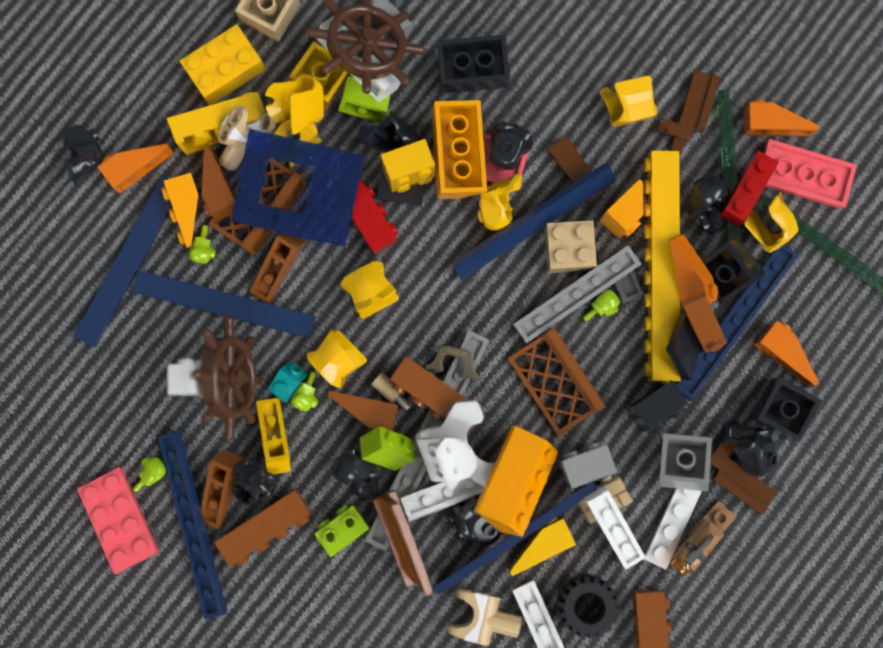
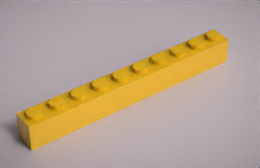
[644,151,681,382]

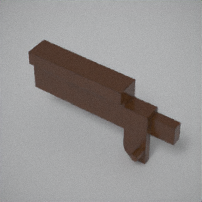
[658,70,721,154]
[710,438,777,515]

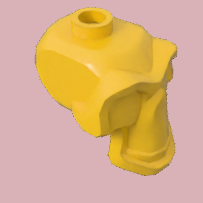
[478,173,522,231]

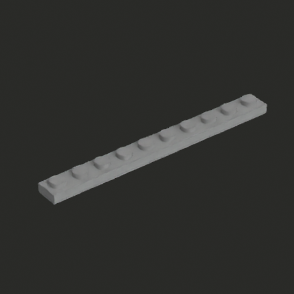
[365,330,490,551]

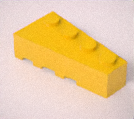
[167,92,269,156]

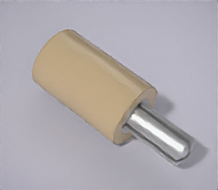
[371,372,411,410]

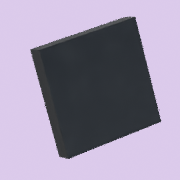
[377,166,426,207]
[666,314,702,380]

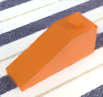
[744,99,819,136]
[97,144,174,193]
[670,234,718,308]
[754,321,819,388]

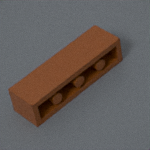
[390,356,484,434]
[215,489,313,567]
[632,589,672,648]

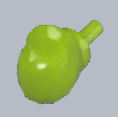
[189,225,216,264]
[583,289,620,321]
[291,372,318,412]
[133,457,166,492]

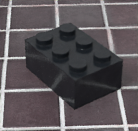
[437,34,510,94]

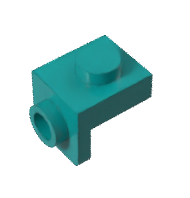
[268,362,308,403]

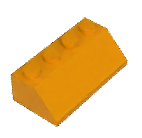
[431,100,487,199]
[474,426,558,537]

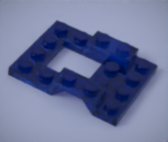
[231,129,365,247]

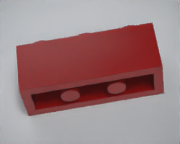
[719,151,779,227]
[338,180,399,255]

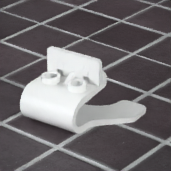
[415,400,495,490]

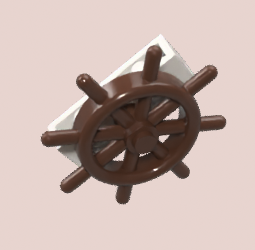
[306,0,425,103]
[168,315,263,441]

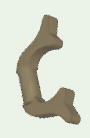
[425,346,481,382]

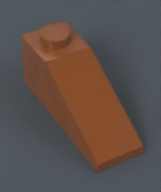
[202,144,242,221]
[250,229,307,304]
[681,292,727,353]
[328,391,399,431]
[201,450,245,529]

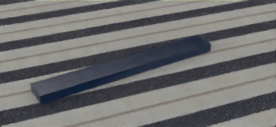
[451,162,615,280]
[74,176,173,347]
[675,244,799,401]
[132,270,316,339]
[157,430,228,619]
[433,481,598,595]

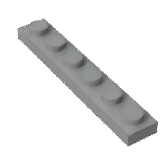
[513,246,641,344]

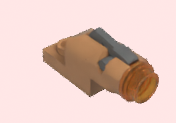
[670,501,736,576]

